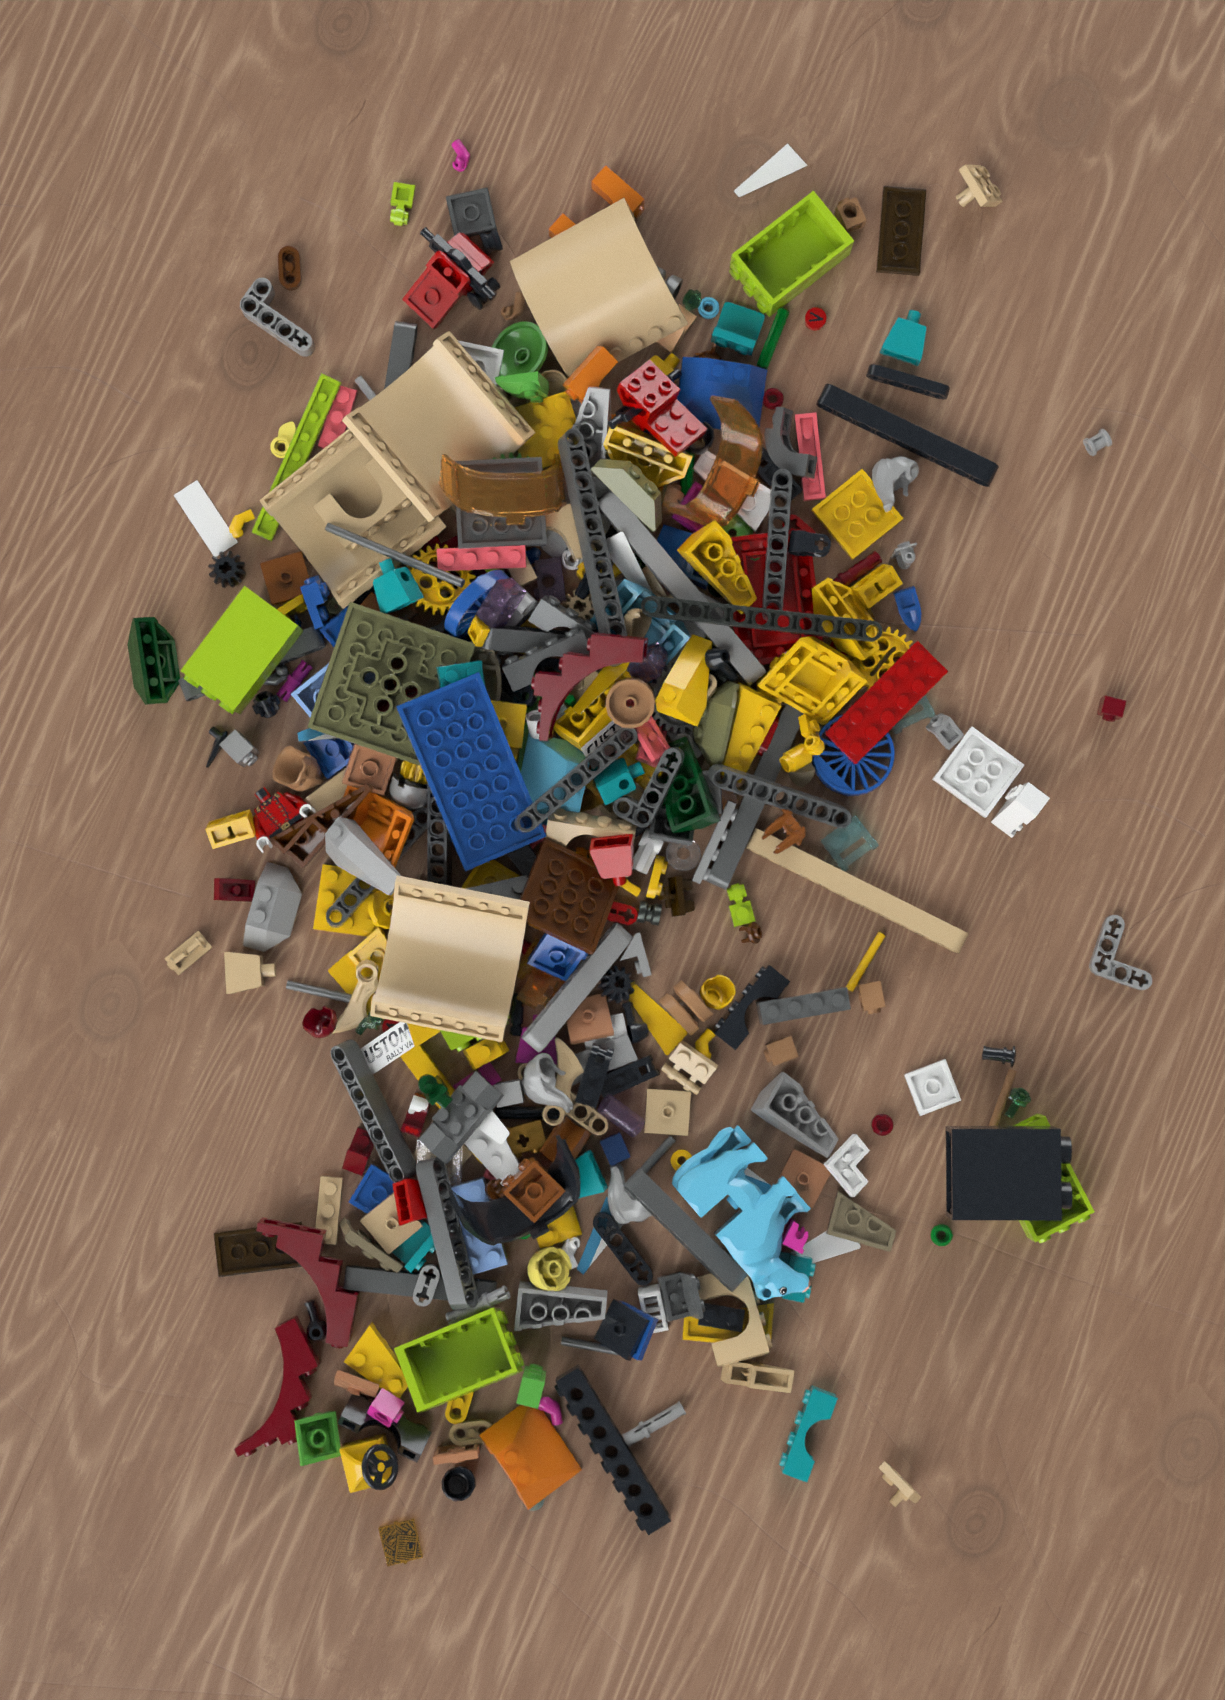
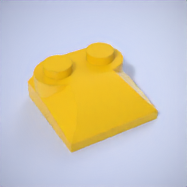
[536,1206,582,1249]

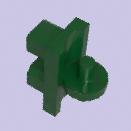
[418,1074,453,1109]

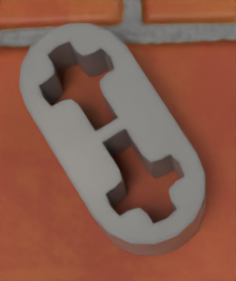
[413,1264,440,1307]

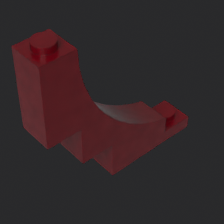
[256,1217,360,1348]

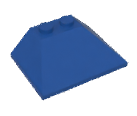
[677,357,767,435]

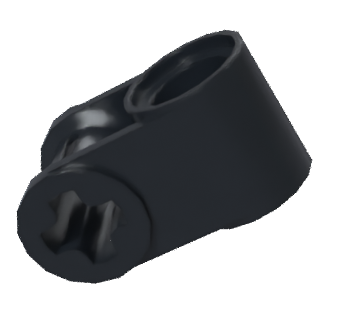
[788,530,831,558]

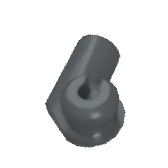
[264,664,289,686]

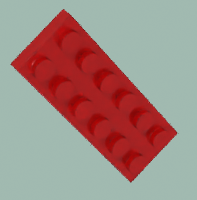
[824,640,948,764]

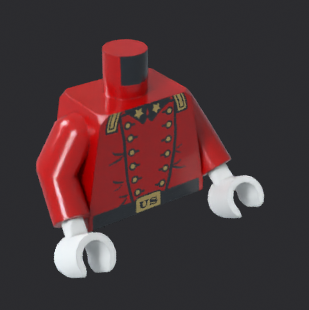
[253,787,317,853]

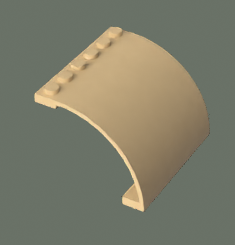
[510,198,688,378]
[342,331,535,523]
[259,429,446,609]
[370,875,530,1042]

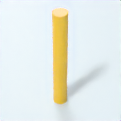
[846,932,886,992]

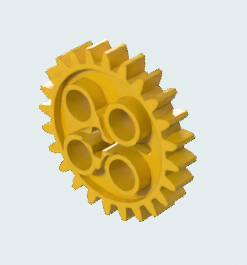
[407,544,476,615]
[848,627,913,689]

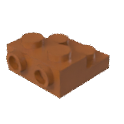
[501,1157,565,1223]

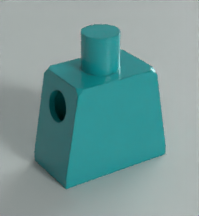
[880,310,927,366]
[373,558,424,614]
[591,758,645,805]
[575,1150,608,1198]

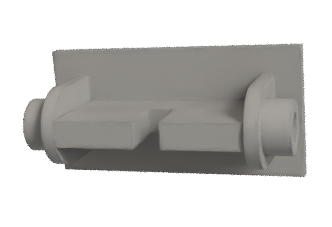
[890,541,917,570]

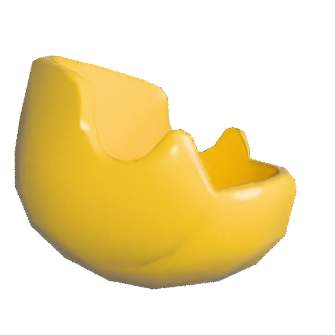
[699,974,736,1010]

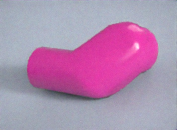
[451,139,470,172]
[538,1397,563,1425]

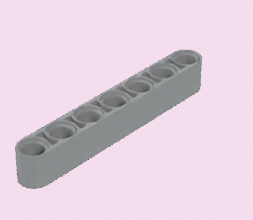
[521,922,633,1053]

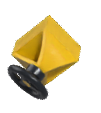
[339,1433,399,1493]

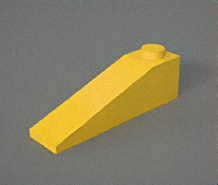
[677,520,757,614]
[655,634,712,727]

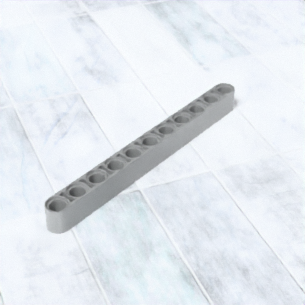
[598,490,766,686]

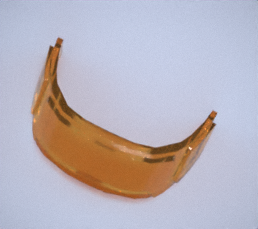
[663,395,764,526]
[439,454,565,525]

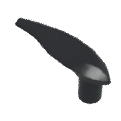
[206,726,228,768]

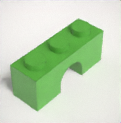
[516,1364,546,1409]

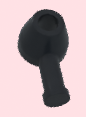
[705,648,739,682]
[622,1002,649,1044]
[304,1300,327,1342]

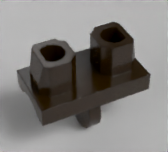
[658,876,695,917]

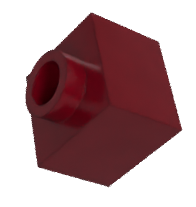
[1097,695,1126,722]

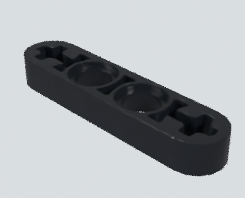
[866,364,950,400]
[593,1212,653,1286]

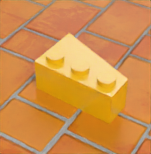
[344,1322,408,1399]

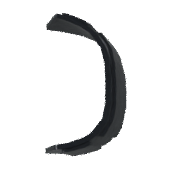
[448,1135,581,1246]

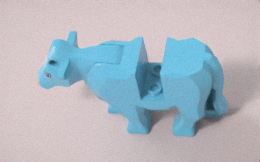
[672,1125,811,1301]

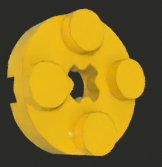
[368,889,394,929]

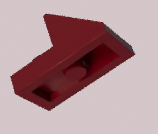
[214,878,255,902]
[342,1127,374,1176]

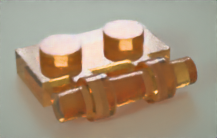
[516,967,566,1010]

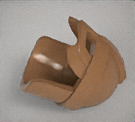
[272,746,323,792]

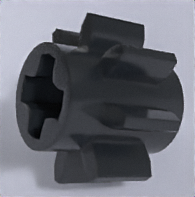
[252,691,280,718]

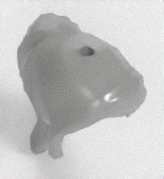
[872,456,919,512]
[520,1052,573,1113]
[608,1163,652,1224]

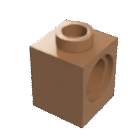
[834,197,867,234]
[857,981,886,1014]
[763,1035,799,1066]

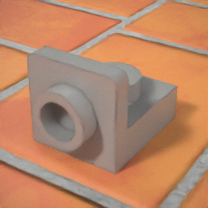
[926,713,965,750]

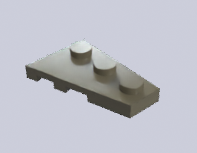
[826,1191,896,1252]
[339,1217,403,1273]

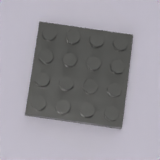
[453,457,547,549]

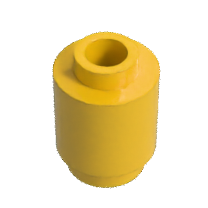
[779,743,813,773]

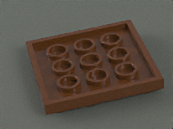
[519,838,619,955]

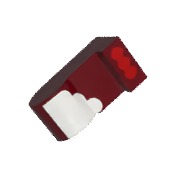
[400,1092,430,1137]

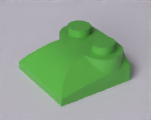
[495,371,549,403]
[294,1411,341,1466]

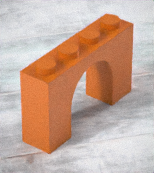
[549,165,645,238]
[563,346,642,431]

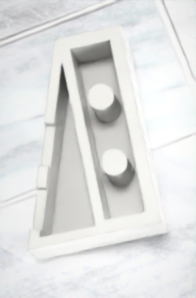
[991,782,1050,838]

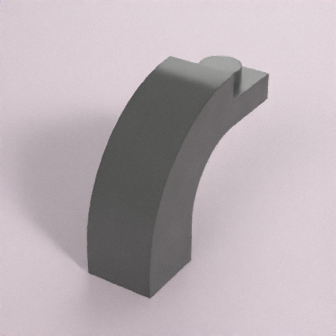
[764,407,817,479]

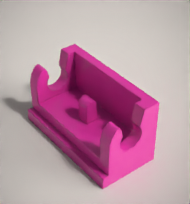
[782,1218,808,1254]

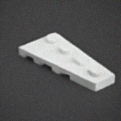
[693,451,776,532]

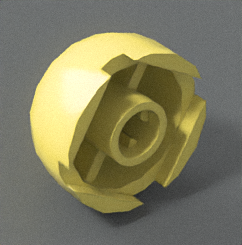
[527,1247,572,1291]

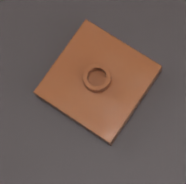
[342,744,397,795]
[566,994,614,1045]
[775,1148,831,1208]
[334,1370,379,1400]
[433,1443,481,1465]

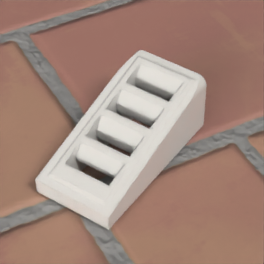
[638,1284,669,1333]

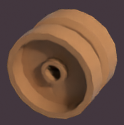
[606,677,655,728]
[658,980,713,1035]

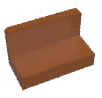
[540,1116,591,1163]

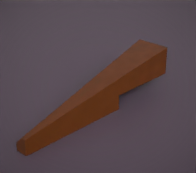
[269,784,374,868]

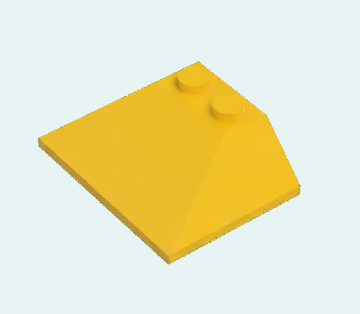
[758,636,867,725]

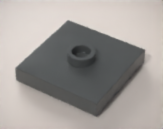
[446,187,497,237]

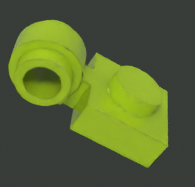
[390,182,416,226]
[727,883,756,927]

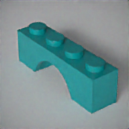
[779,1385,838,1482]

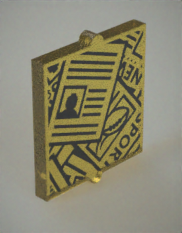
[378,1518,423,1566]

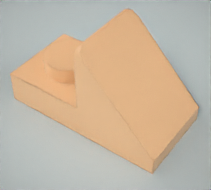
[656,304,697,353]

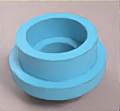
[698,297,719,319]

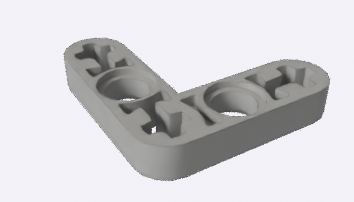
[1089,915,1152,990]

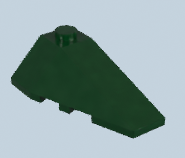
[666,736,721,833]

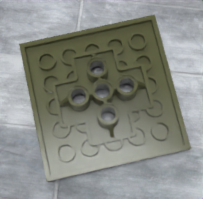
[307,602,476,766]

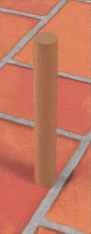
[989,1069,1017,1126]

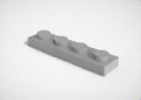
[692,800,738,884]

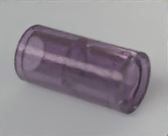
[597,1094,645,1137]

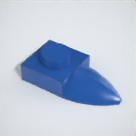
[893,586,922,632]

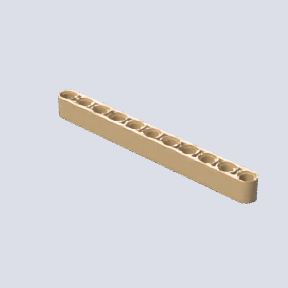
[745,828,968,954]

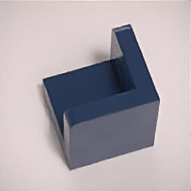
[600,1131,631,1166]

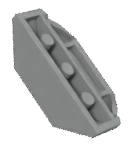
[243,862,302,952]

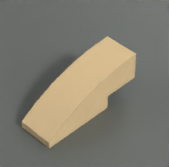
[720,1360,794,1393]

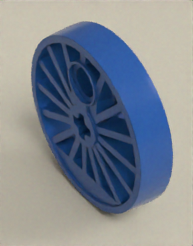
[444,570,516,642]
[812,715,895,796]

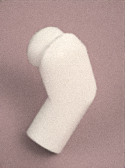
[562,1237,580,1269]

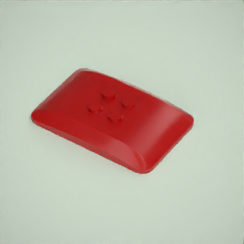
[730,529,823,665]

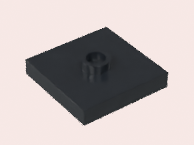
[594,1299,650,1361]

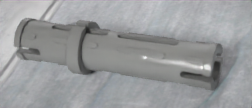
[446,1285,511,1325]
[622,1401,686,1447]

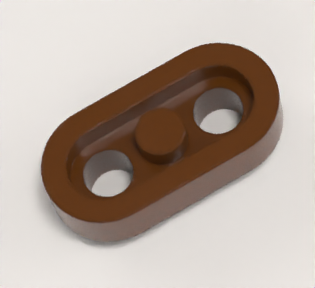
[278,246,302,291]

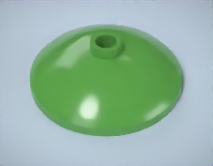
[492,321,548,376]

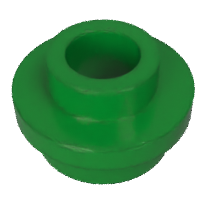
[930,1224,953,1246]

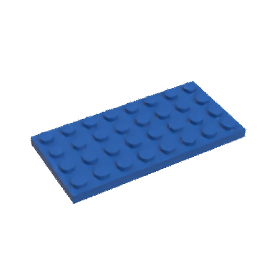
[396,672,547,871]

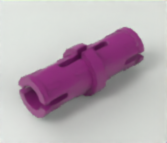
[276,660,313,702]

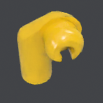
[229,509,255,538]
[695,1028,716,1059]

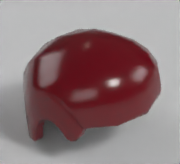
[302,1006,338,1038]

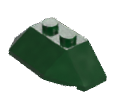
[127,617,181,705]

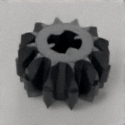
[208,551,246,588]
[597,966,636,1004]

